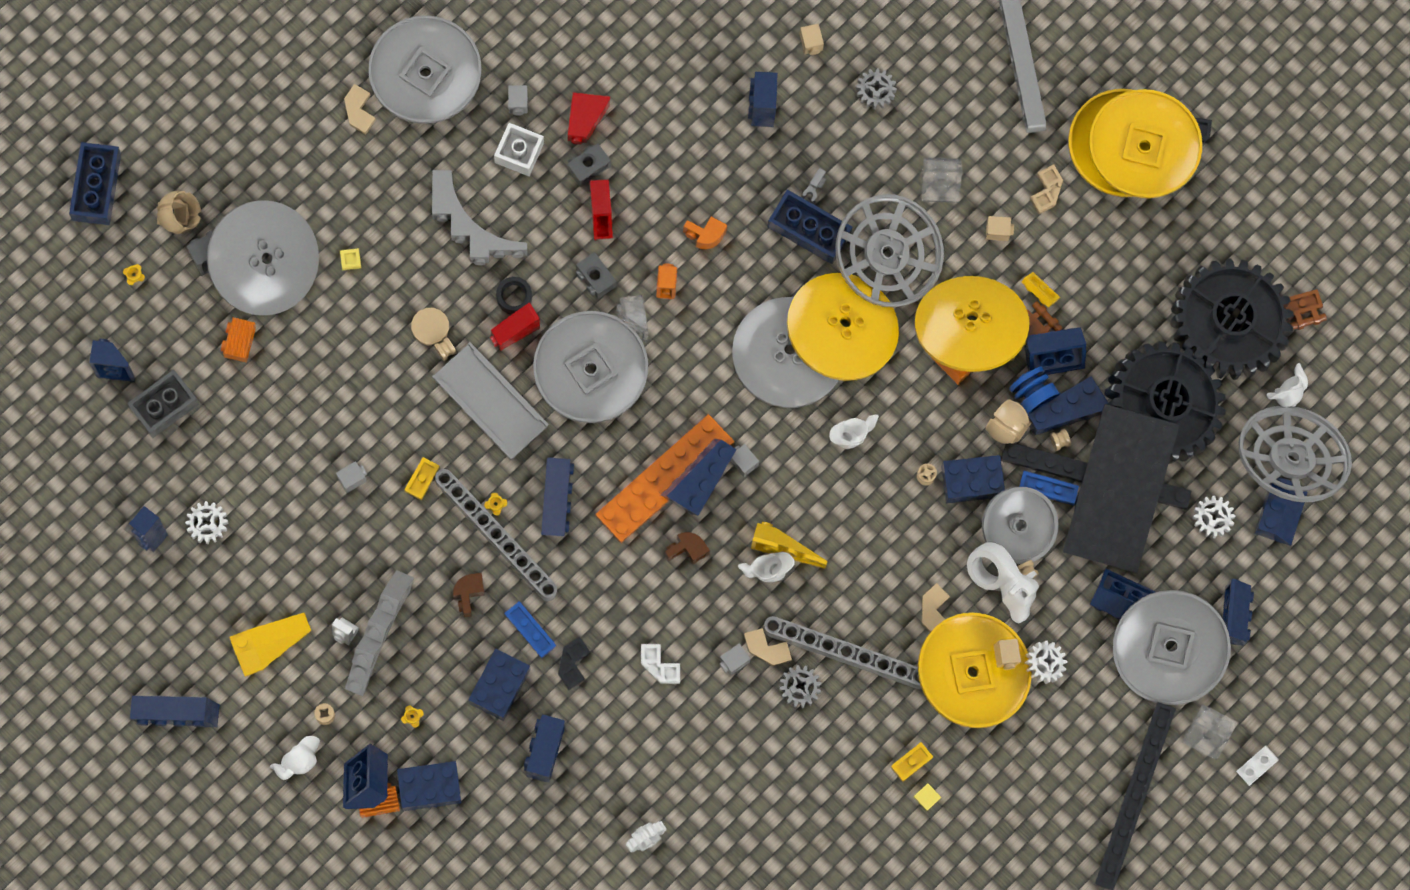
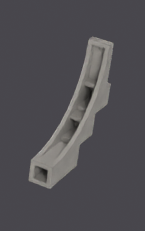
[432,170,527,265]
[345,570,414,696]

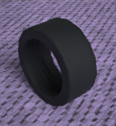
[496,276,532,314]

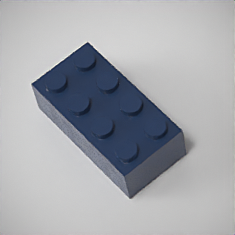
[69,142,121,225]
[767,190,853,264]

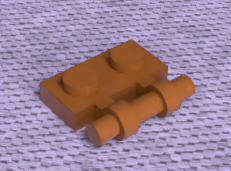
[1285,289,1327,330]
[1027,301,1063,336]

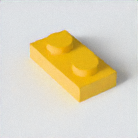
[1022,272,1060,308]
[404,457,440,500]
[891,742,933,782]

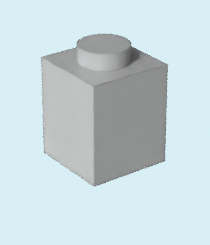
[508,85,528,115]
[730,444,759,477]
[336,461,367,493]
[719,644,750,675]

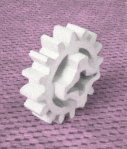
[1193,496,1235,538]
[185,501,228,544]
[1025,641,1067,684]
[626,821,666,852]

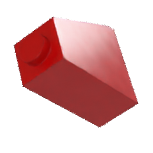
[568,92,610,144]
[590,179,613,240]
[489,303,540,351]

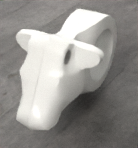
[967,542,1039,623]

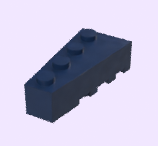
[1028,376,1108,435]
[661,439,737,516]
[541,457,574,536]
[124,506,168,552]
[130,696,220,728]

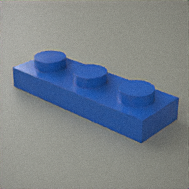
[1019,471,1079,506]
[504,601,556,659]

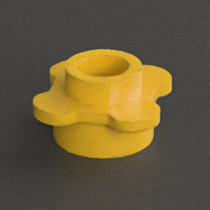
[123,264,145,285]
[484,493,507,515]
[401,705,424,728]

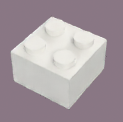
[494,123,544,177]

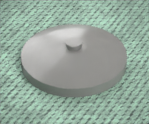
[982,487,1058,564]

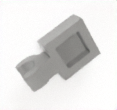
[802,168,827,204]

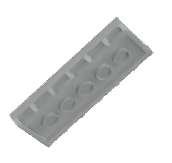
[432,342,549,460]

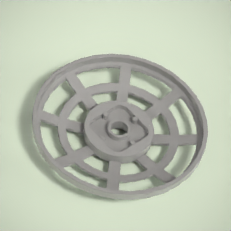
[836,194,944,307]
[1238,406,1352,502]

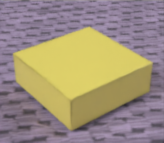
[340,248,361,271]
[913,784,941,811]

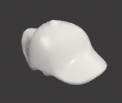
[1267,363,1308,408]
[829,414,879,449]
[738,552,795,582]
[270,736,320,780]

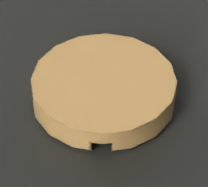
[411,308,449,346]

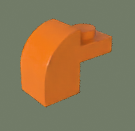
[683,216,728,249]

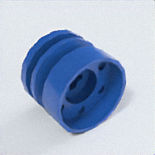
[1009,367,1060,414]

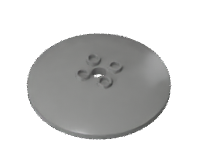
[369,16,481,124]
[207,201,319,315]
[732,297,839,408]
[533,311,648,423]
[1113,590,1231,705]

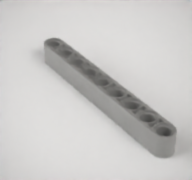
[998,0,1046,133]
[435,469,557,601]
[764,616,921,689]

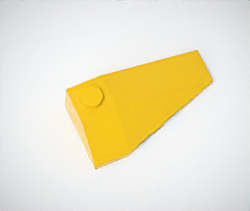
[751,522,827,569]
[229,613,311,677]

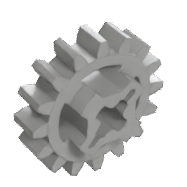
[856,68,897,110]
[779,665,822,708]

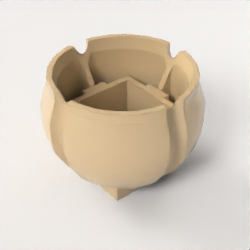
[157,190,201,234]
[986,399,1031,444]

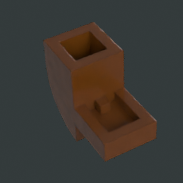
[664,532,710,564]
[453,573,485,617]

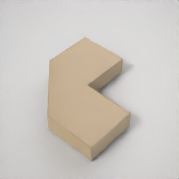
[344,84,376,135]
[1030,164,1063,214]
[922,583,950,632]
[744,628,792,666]

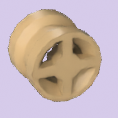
[434,337,457,361]
[1050,428,1071,451]
[917,464,937,486]
[1017,560,1039,579]
[315,703,335,725]

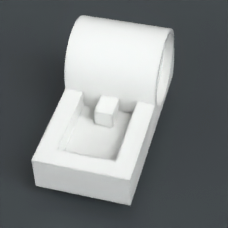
[332,617,359,645]
[1236,745,1279,786]

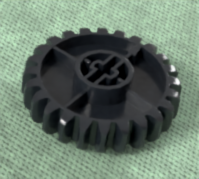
[1170,258,1294,380]
[1104,341,1226,464]

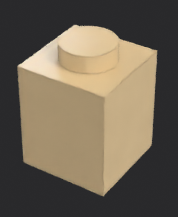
[800,24,824,55]
[986,216,1014,241]
[994,639,1021,670]

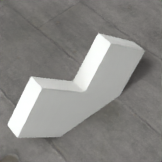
[641,644,680,684]

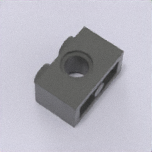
[567,143,611,187]
[575,252,617,299]

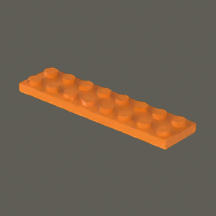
[595,414,735,543]

